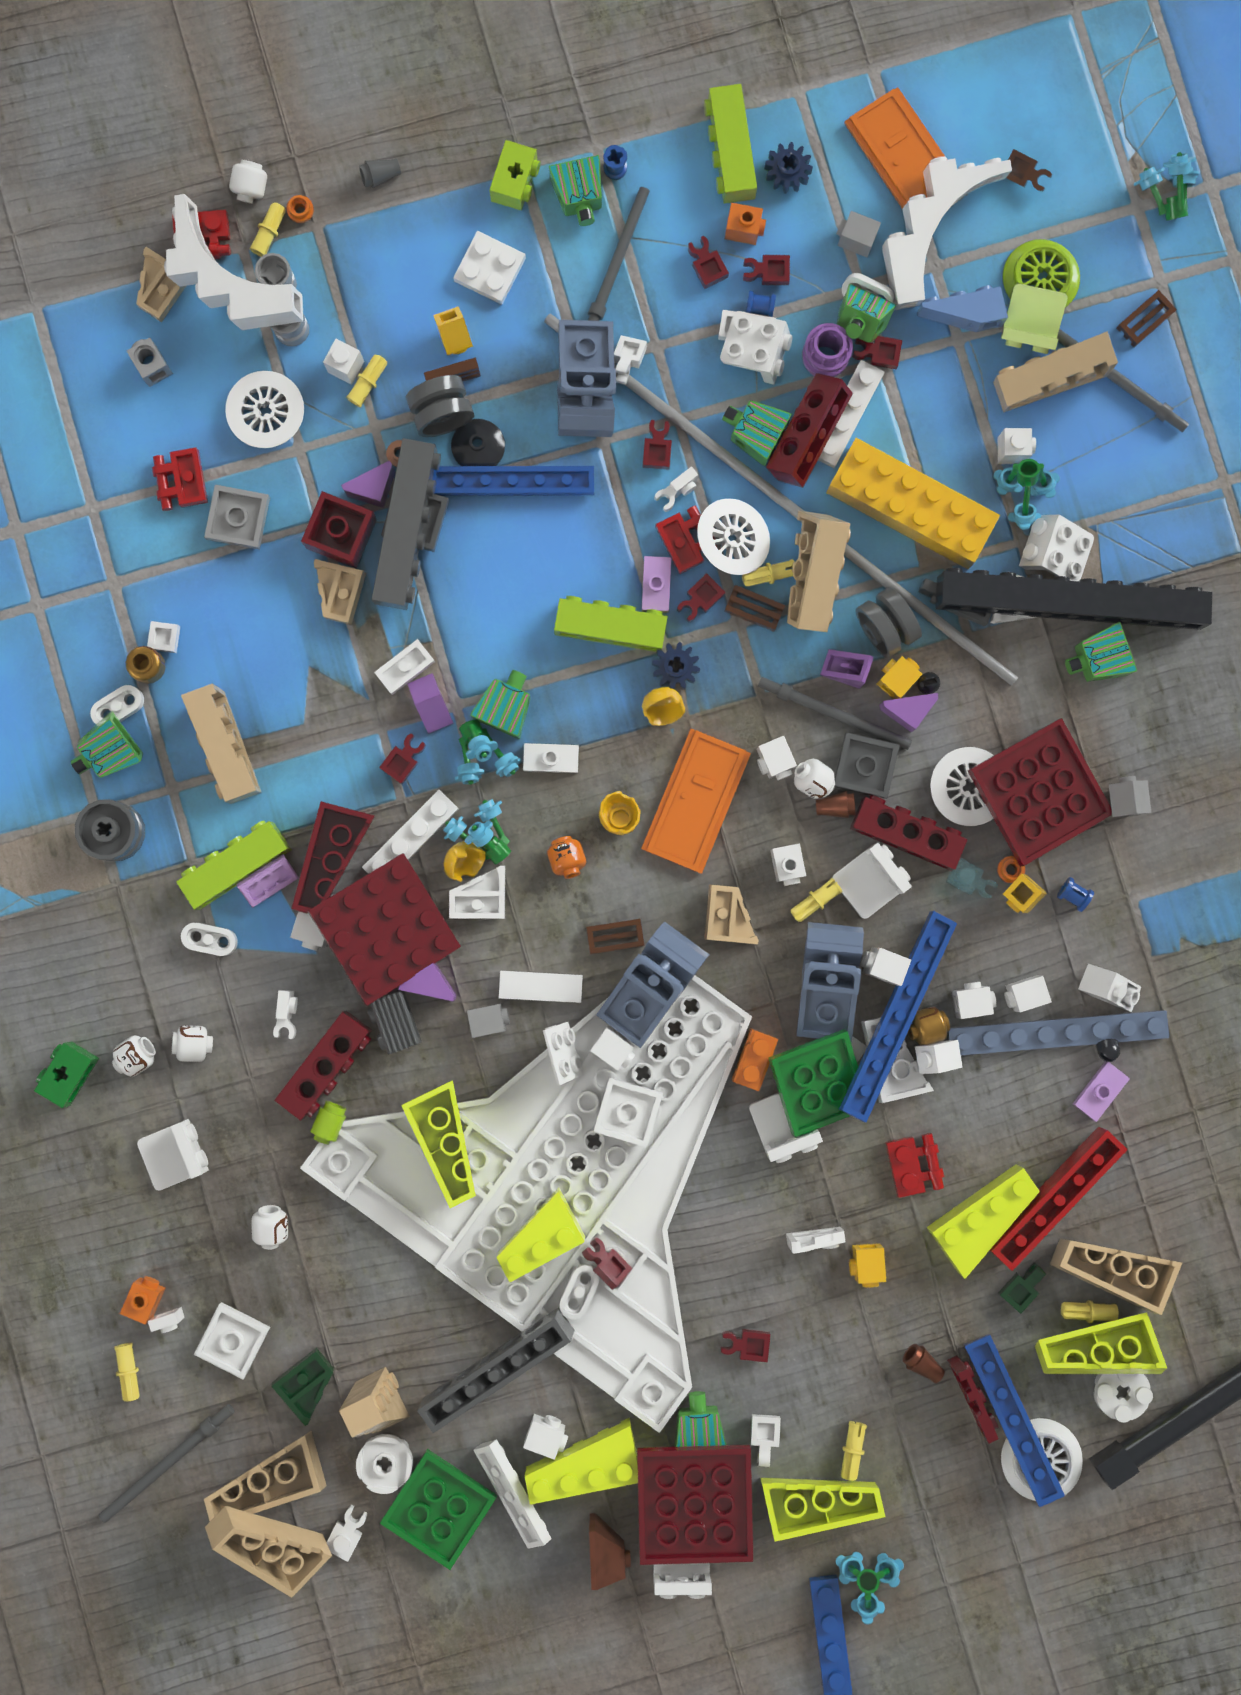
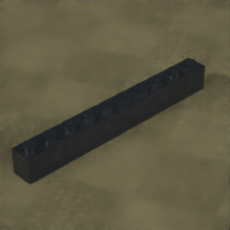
[935,568,1212,630]

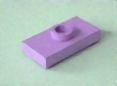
[642,556,671,613]
[236,854,299,908]
[1073,1061,1130,1122]

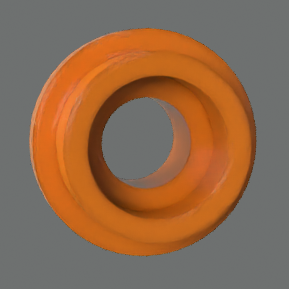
[286,195,314,223]
[997,856,1025,883]

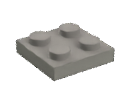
[204,485,270,550]

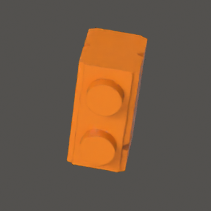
[731,1028,778,1091]

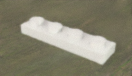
[818,360,885,468]
[362,790,459,874]
[473,1439,552,1549]

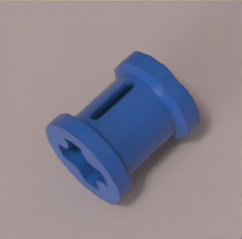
[603,145,627,180]
[746,290,776,317]
[1057,877,1094,912]

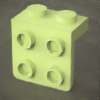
[1001,284,1068,354]

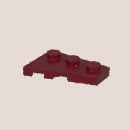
[947,1355,999,1444]

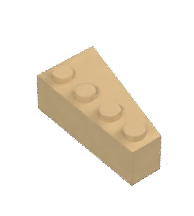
[993,331,1118,413]
[787,510,851,632]
[181,684,262,804]
[1050,1239,1182,1315]
[339,1367,410,1437]
[204,1431,327,1521]
[205,1506,332,1598]

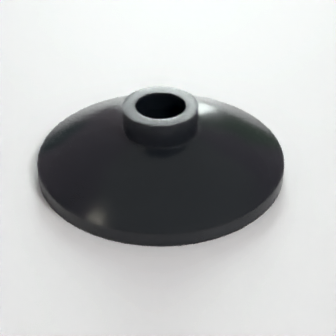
[451,419,505,466]

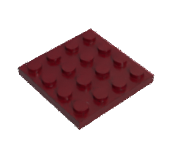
[967,718,1112,867]
[307,853,461,1006]
[637,1445,753,1565]

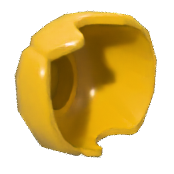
[642,687,685,726]
[598,791,640,835]
[443,841,486,882]

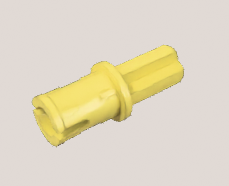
[249,202,286,257]
[346,354,387,408]
[742,559,795,587]
[791,878,843,922]
[1060,1300,1119,1323]
[114,1343,140,1402]
[841,1421,867,1481]

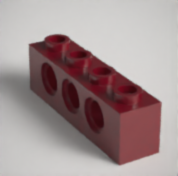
[766,373,853,488]
[850,795,968,871]
[274,1010,372,1121]

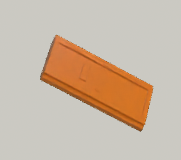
[844,87,967,209]
[641,729,751,874]

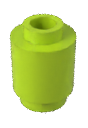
[310,1101,346,1145]

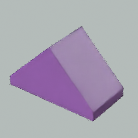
[341,460,395,508]
[820,649,874,689]
[408,673,454,734]
[879,693,938,732]
[399,963,456,1001]

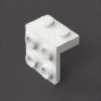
[720,311,793,385]
[1019,514,1094,581]
[832,843,912,919]
[749,1092,823,1163]
[137,1119,209,1191]
[653,1563,712,1599]

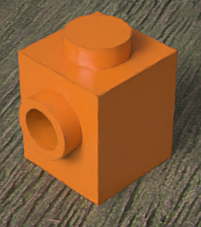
[725,202,766,245]
[120,1276,166,1325]

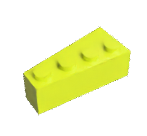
[401,1080,476,1208]
[927,1164,1040,1279]
[1035,1312,1167,1374]
[525,1417,638,1505]
[760,1478,885,1542]

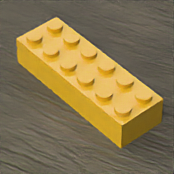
[826,438,1000,569]

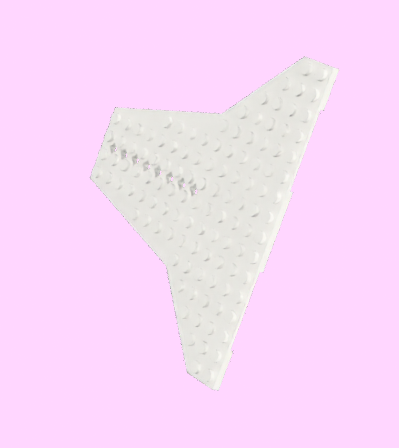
[300,975,752,1433]

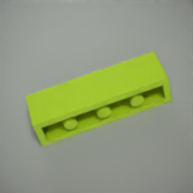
[704,84,757,204]
[554,596,668,652]
[176,820,292,910]

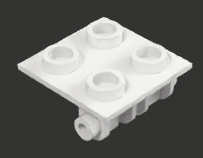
[543,1022,583,1085]

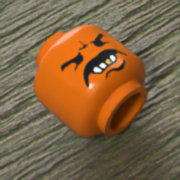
[547,836,586,879]

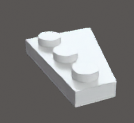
[861,1017,934,1103]

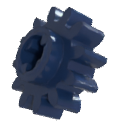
[764,142,813,194]
[652,642,700,690]

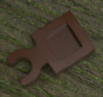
[1006,149,1052,192]

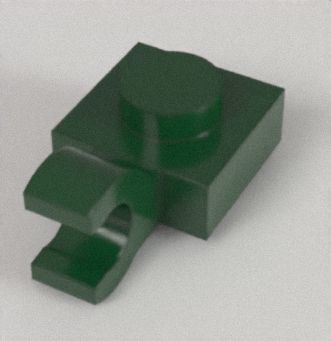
[998,1262,1046,1314]

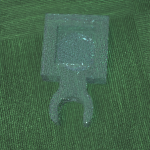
[946,858,998,899]

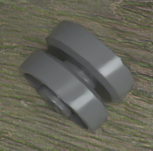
[405,375,475,437]
[856,587,922,659]
[75,799,145,861]

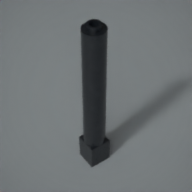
[1089,1362,1241,1490]

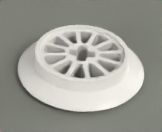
[225,371,304,448]
[697,499,770,575]
[930,747,994,826]
[1001,1418,1083,1501]

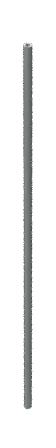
[544,313,1018,686]

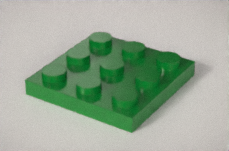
[768,1029,858,1138]
[380,1449,497,1570]

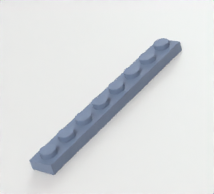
[947,1010,1169,1055]

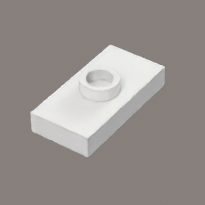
[523,743,579,773]

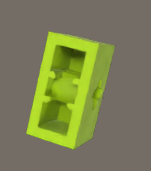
[489,140,541,211]

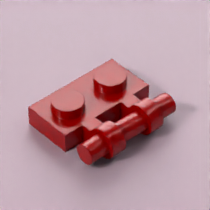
[172,209,231,260]
[152,447,208,511]
[655,505,719,574]
[885,1133,944,1198]

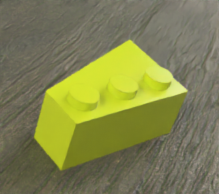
[496,1187,585,1282]

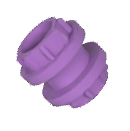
[802,323,853,377]

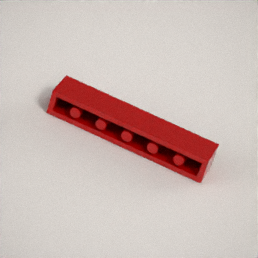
[989,1127,1128,1271]

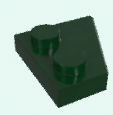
[271,1347,334,1426]

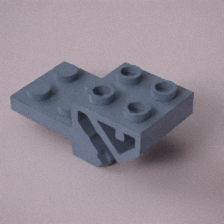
[557,320,616,437]
[596,922,709,1048]
[796,922,864,1042]

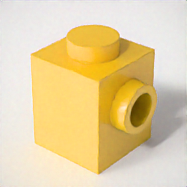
[433,306,473,355]
[876,656,922,699]
[1003,874,1047,913]
[849,1243,886,1288]

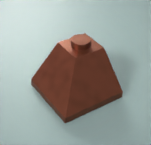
[589,1513,631,1590]

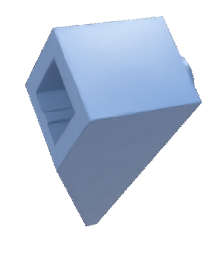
[917,285,1008,332]

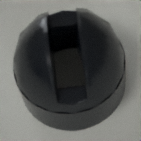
[917,672,940,694]
[1096,1039,1120,1062]

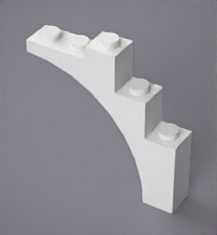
[882,157,1012,310]
[164,194,303,330]

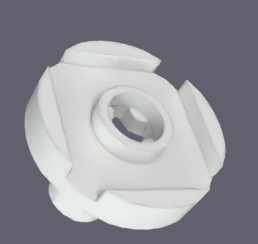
[1093,1374,1153,1423]
[356,1434,413,1494]

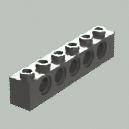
[417,1307,575,1433]

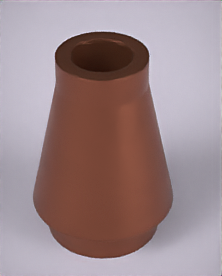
[816,791,856,818]
[903,1344,945,1383]

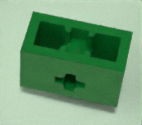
[34,1041,99,1108]

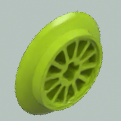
[1003,239,1080,308]

